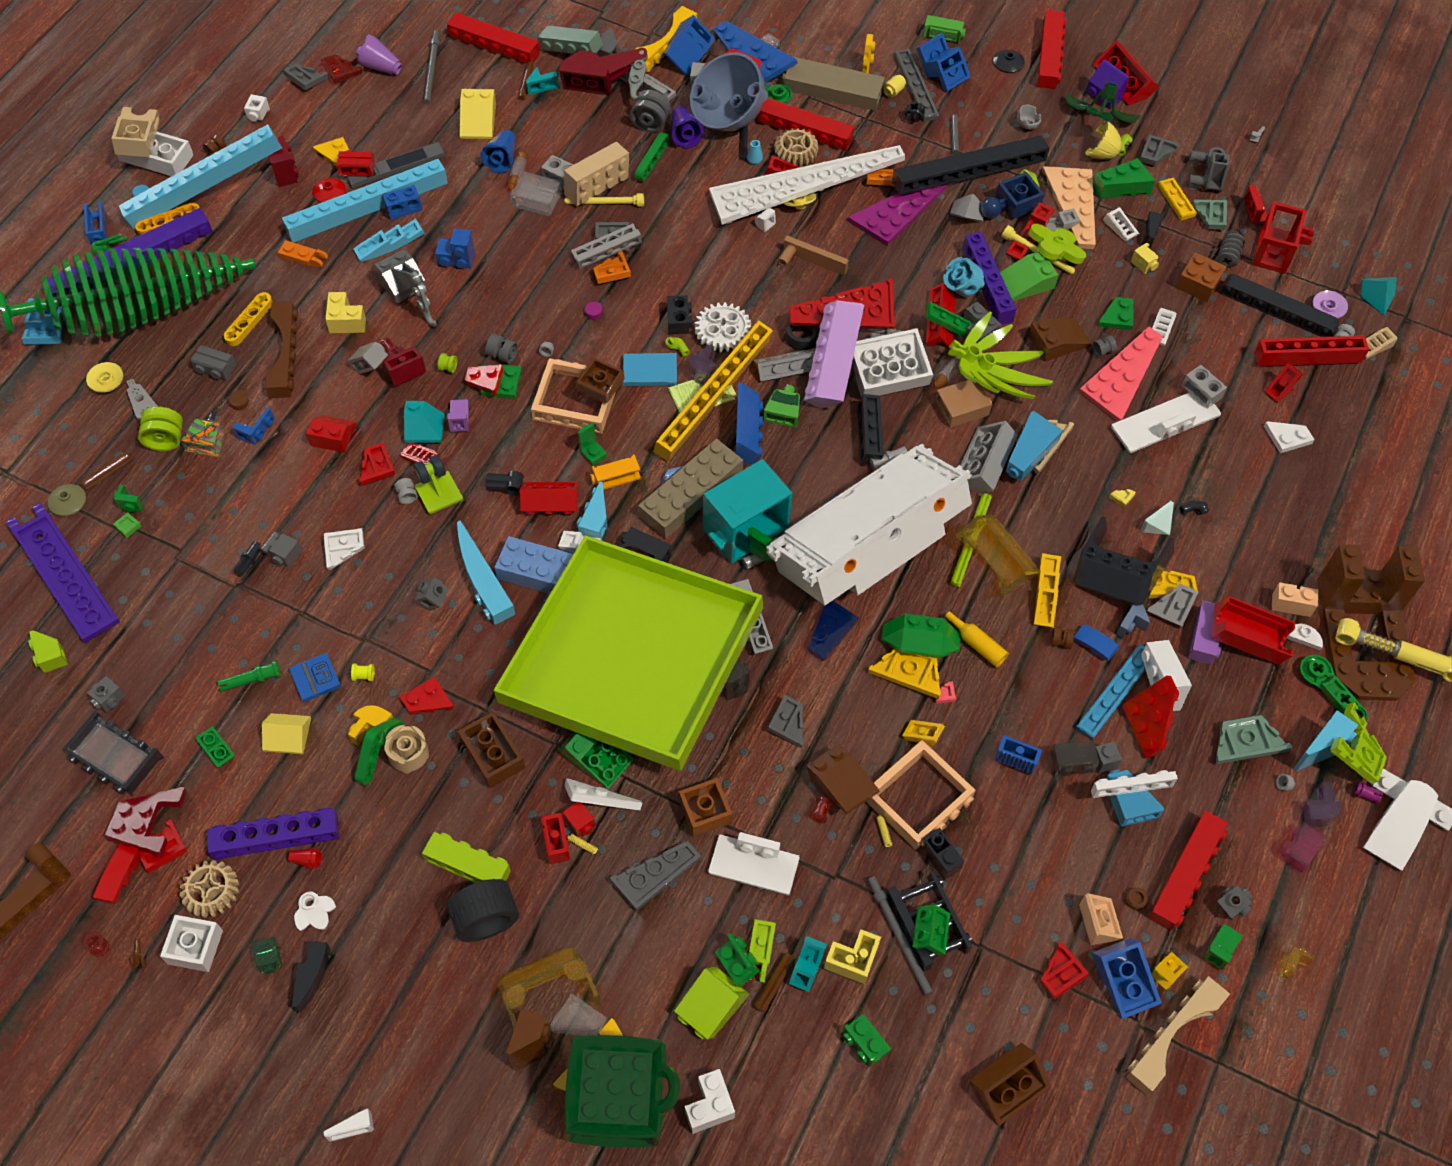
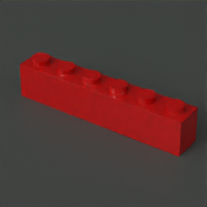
[1037,9,1067,89]
[447,12,540,64]
[757,98,854,151]
[1254,336,1369,366]
[1148,810,1228,931]

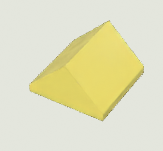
[262,713,311,755]

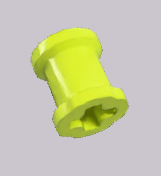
[351,663,375,682]

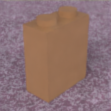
[935,380,992,428]

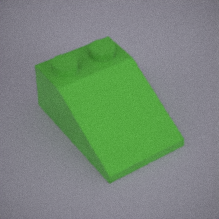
[1000,252,1058,301]

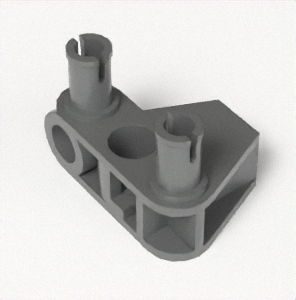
[1188,147,1230,192]

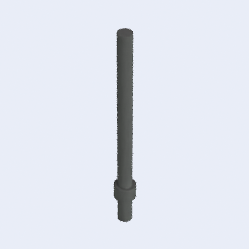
[424,30,440,104]
[868,876,933,995]

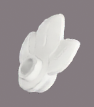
[294,892,336,931]

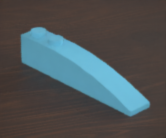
[457,521,515,625]

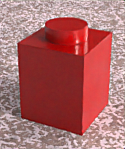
[563,802,595,838]

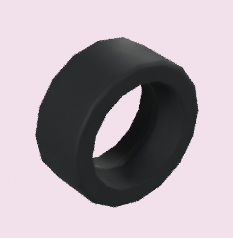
[785,322,819,350]

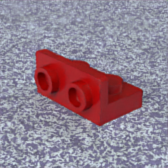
[1243,185,1267,224]

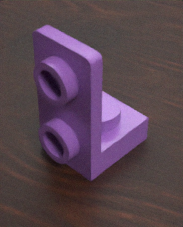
[448,399,469,432]

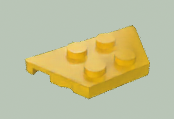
[868,649,941,699]

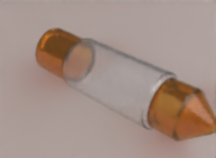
[507,151,528,191]
[934,357,960,388]

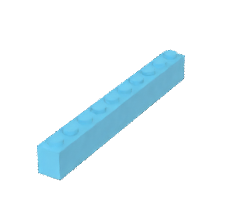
[119,124,282,229]
[282,159,448,243]

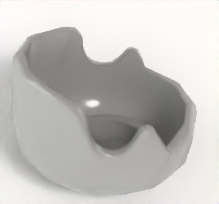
[1016,105,1041,130]

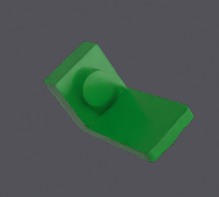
[578,423,608,466]
[1203,924,1242,971]

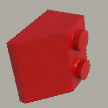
[306,415,357,453]

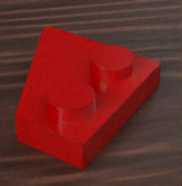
[359,442,395,486]

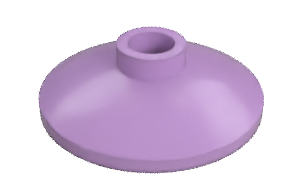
[1312,291,1348,319]

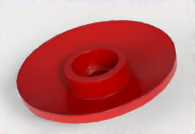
[312,178,346,203]

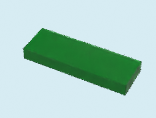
[926,302,972,338]

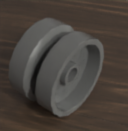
[630,90,671,133]

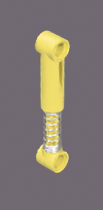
[1335,618,1452,682]

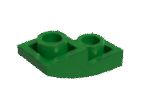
[195,726,235,768]

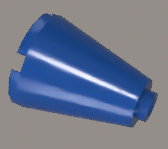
[481,130,516,173]

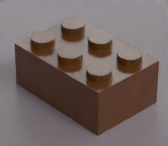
[458,711,525,788]

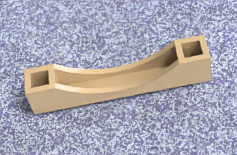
[1126,976,1230,1096]

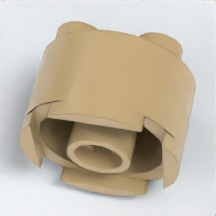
[384,725,429,774]

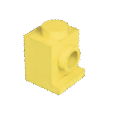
[1131,243,1159,274]

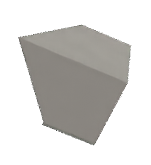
[950,193,984,223]

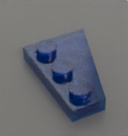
[808,600,859,661]

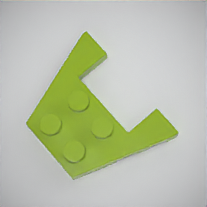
[1331,702,1387,784]

